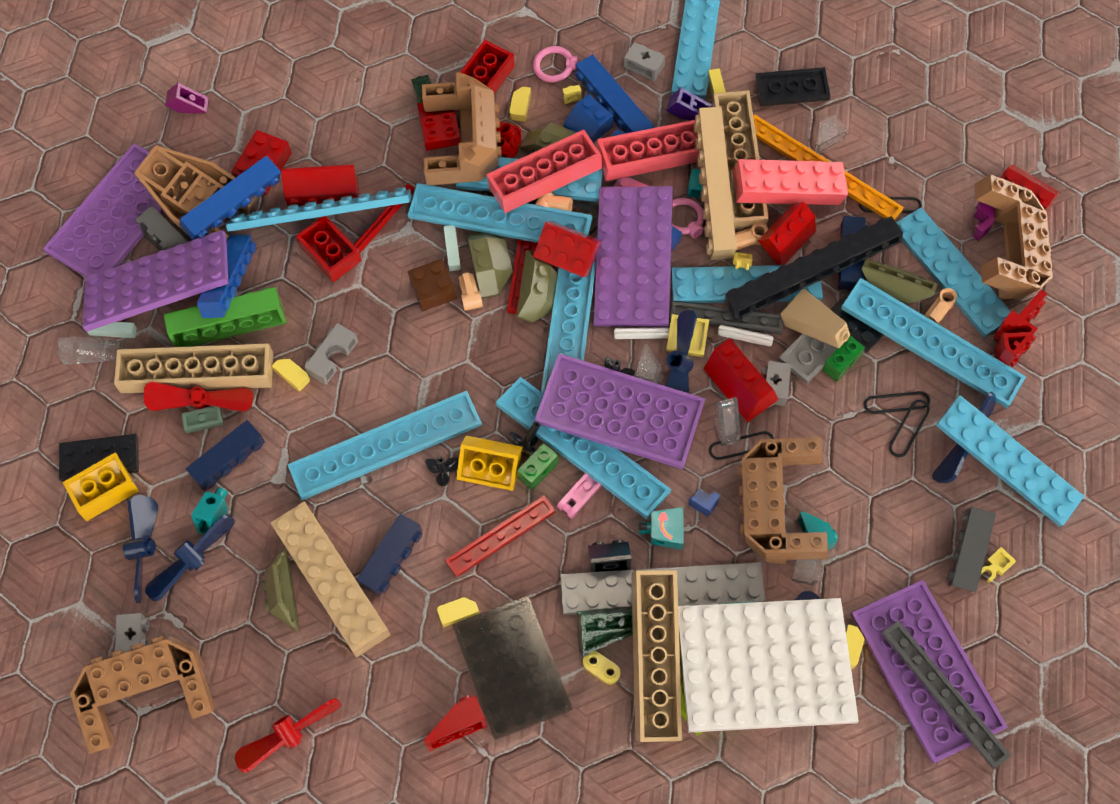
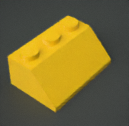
[456,435,523,491]
[62,452,139,522]

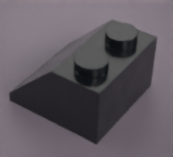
[588,540,632,572]

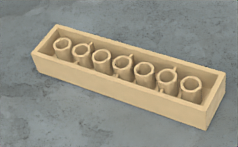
[712,90,769,231]
[694,107,737,261]
[114,344,273,393]
[271,501,391,658]
[631,570,682,742]

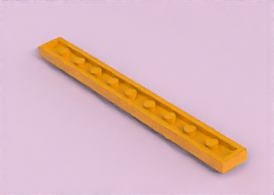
[753,114,904,220]

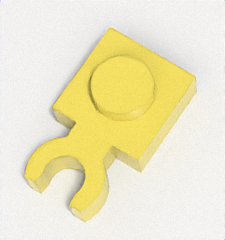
[733,252,752,271]
[981,547,1016,583]

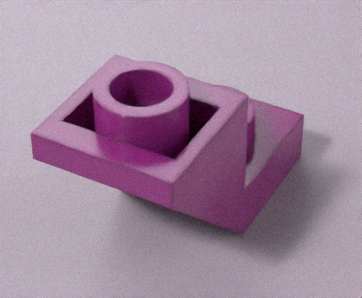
[973,202,995,241]

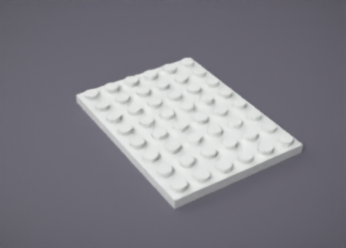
[678,598,859,733]

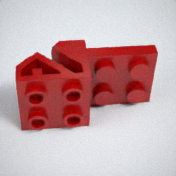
[417,102,461,151]
[994,289,1047,367]

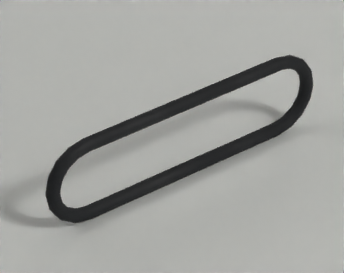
[859,197,922,213]
[864,391,930,414]
[889,400,930,457]
[709,431,774,460]

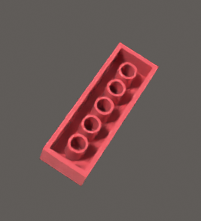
[596,120,699,181]
[486,130,602,213]
[732,159,848,205]

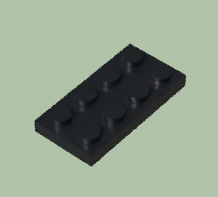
[755,67,831,106]
[59,434,139,482]

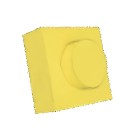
[562,85,581,104]

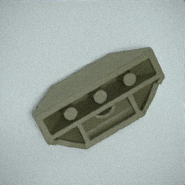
[519,122,577,154]
[467,232,513,299]
[516,250,558,323]
[862,259,937,304]
[262,550,300,632]

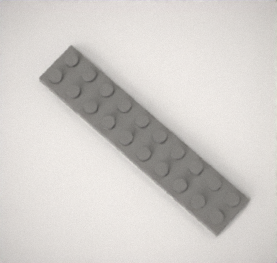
[561,562,765,615]

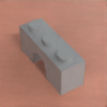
[305,323,358,385]

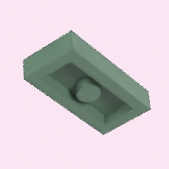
[182,406,224,434]

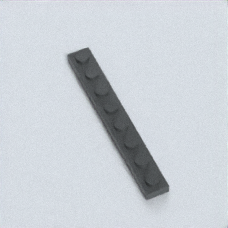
[881,620,1011,769]

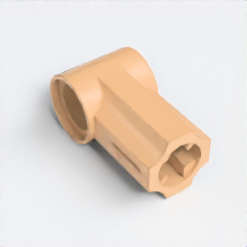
[535,192,573,211]
[735,222,768,250]
[458,272,483,311]
[924,288,957,324]

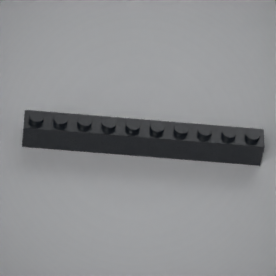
[725,216,903,320]

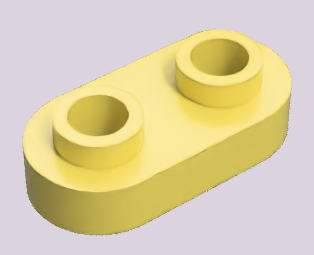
[583,651,621,685]

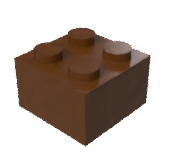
[408,258,457,312]

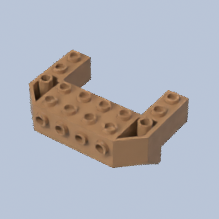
[422,72,502,185]
[974,174,1053,299]
[738,437,828,565]
[70,635,215,754]

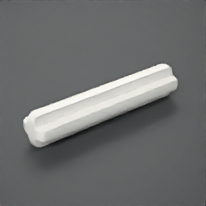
[718,325,773,347]
[614,327,669,339]

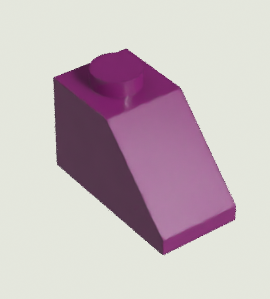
[165,83,209,113]

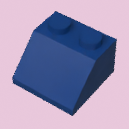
[563,94,613,143]

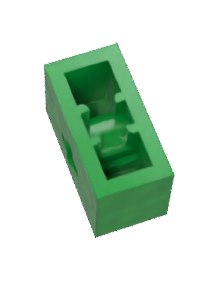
[823,336,865,382]
[517,443,558,491]

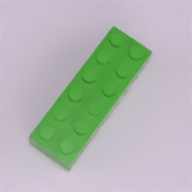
[164,287,287,347]

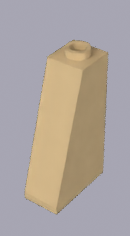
[781,289,850,348]

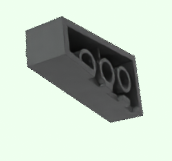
[135,206,190,251]
[947,507,996,593]

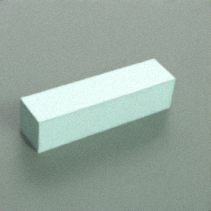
[444,225,461,272]
[87,322,137,338]

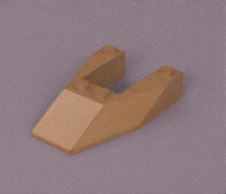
[134,145,259,240]

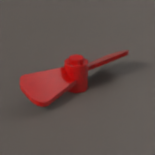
[144,382,253,412]
[235,699,342,773]

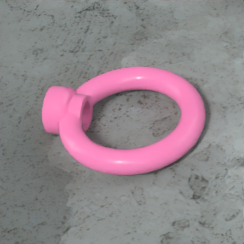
[533,46,578,83]
[672,198,704,239]

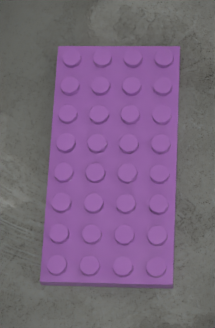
[43,143,164,277]
[594,186,673,327]
[83,230,228,332]
[534,353,705,469]
[851,580,1008,764]

